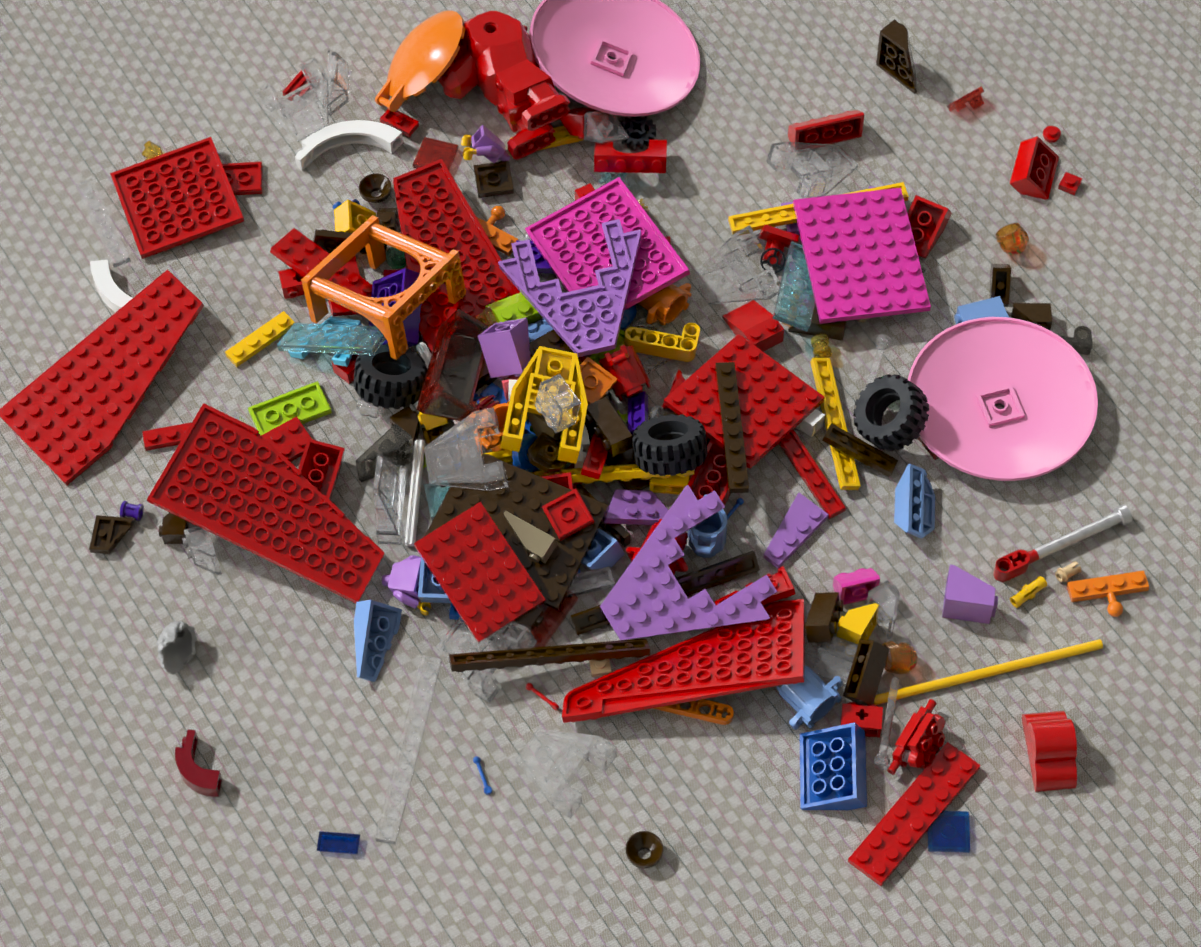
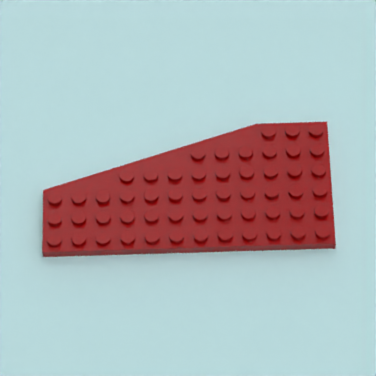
[393,159,520,375]
[0,269,204,486]
[147,403,385,603]

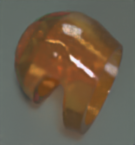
[995,223,1029,255]
[882,641,918,674]

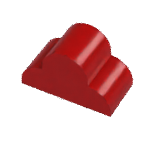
[1021,711,1077,792]

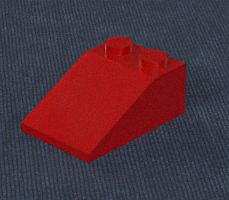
[907,195,952,259]
[722,300,784,352]

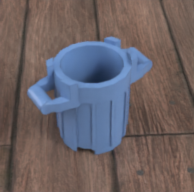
[688,494,727,558]
[777,666,843,730]

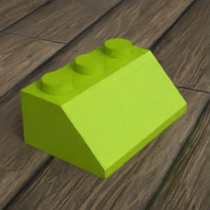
[485,292,543,325]

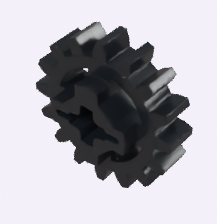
[618,116,656,150]

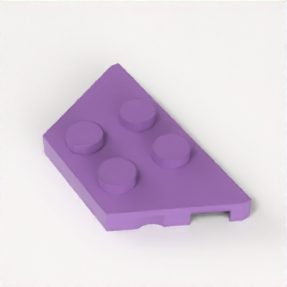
[604,489,668,525]

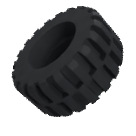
[353,343,427,409]
[853,374,929,451]
[632,414,708,476]

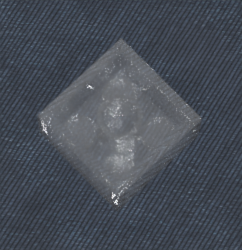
[535,374,581,433]

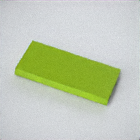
[248,381,332,435]

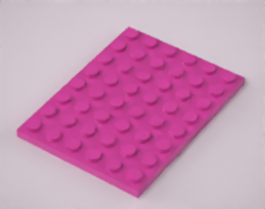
[525,177,690,310]
[793,188,931,324]

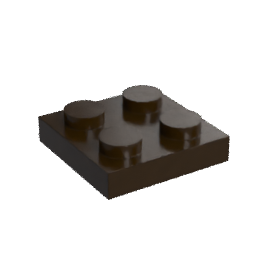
[473,161,514,198]

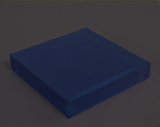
[928,811,970,853]

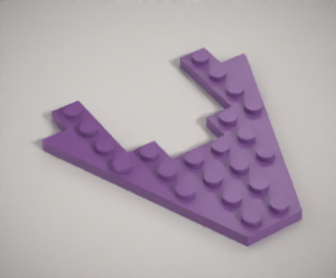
[498,219,641,357]
[600,485,777,640]

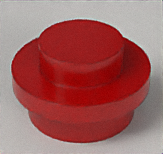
[1043,126,1061,143]

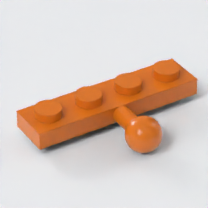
[477,206,519,256]
[1066,570,1149,617]

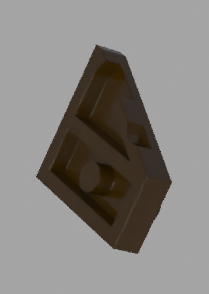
[89,515,134,554]

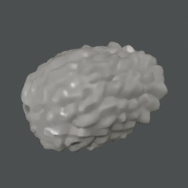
[157,621,197,675]

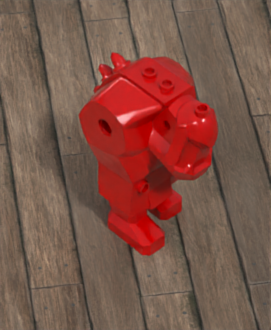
[438,11,570,160]

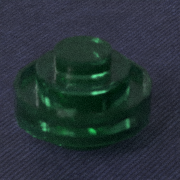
[386,247,407,269]

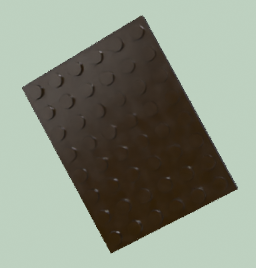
[425,448,609,611]

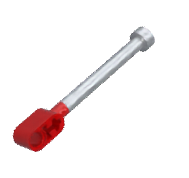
[993,504,1132,582]

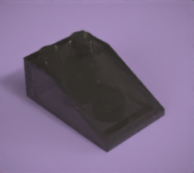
[355,423,414,482]

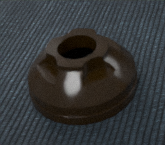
[359,173,392,203]
[625,831,663,869]

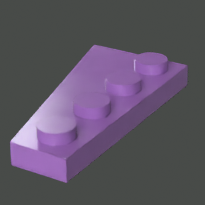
[763,492,828,569]

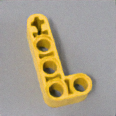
[624,323,700,362]

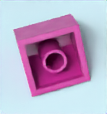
[833,568,880,605]

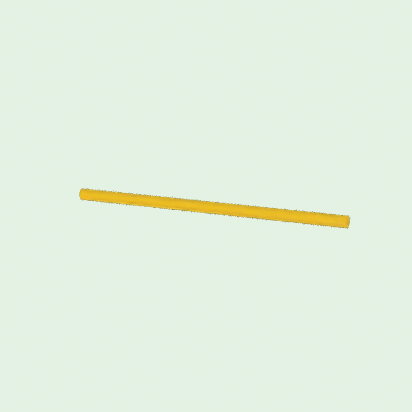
[873,639,1103,705]

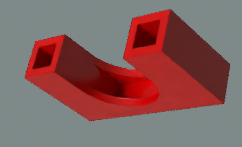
[594,139,667,173]

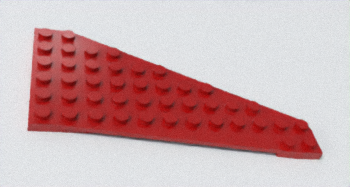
[562,599,805,723]

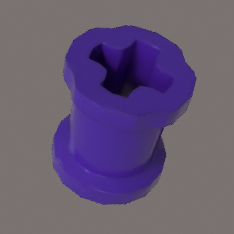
[120,501,144,521]

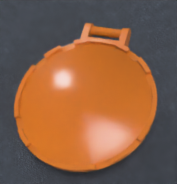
[375,10,465,112]

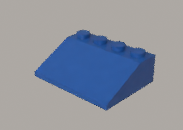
[800,722,867,810]

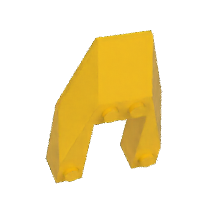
[500,346,588,464]

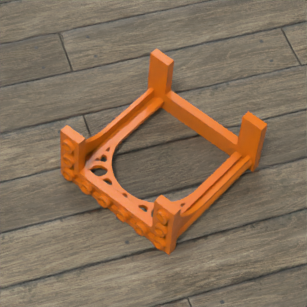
[301,215,466,360]

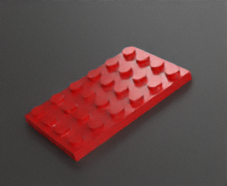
[414,502,546,643]

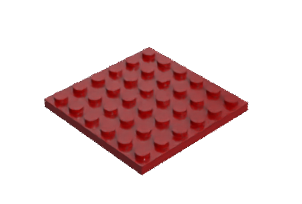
[110,137,244,259]
[664,334,825,469]

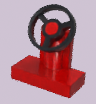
[758,224,799,274]

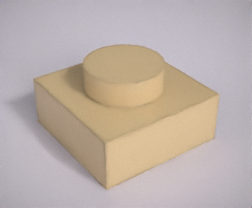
[589,659,612,677]

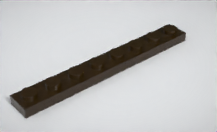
[715,362,749,493]

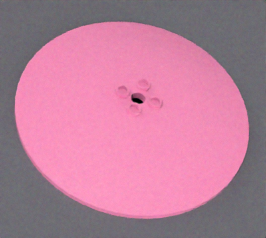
[529,0,700,117]
[908,317,1098,481]

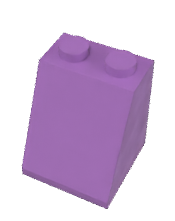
[478,318,531,379]
[942,564,998,624]

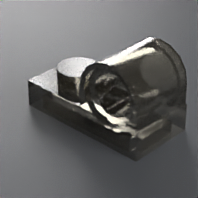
[1060,326,1093,355]

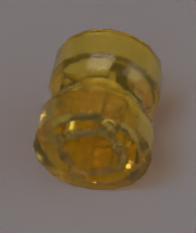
[811,334,832,358]

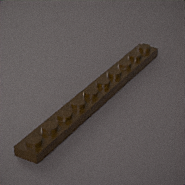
[570,550,760,635]
[449,638,650,672]

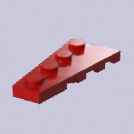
[714,566,796,605]

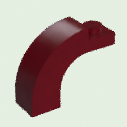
[175,729,223,797]

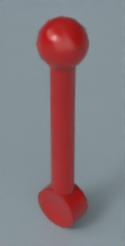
[526,683,559,710]

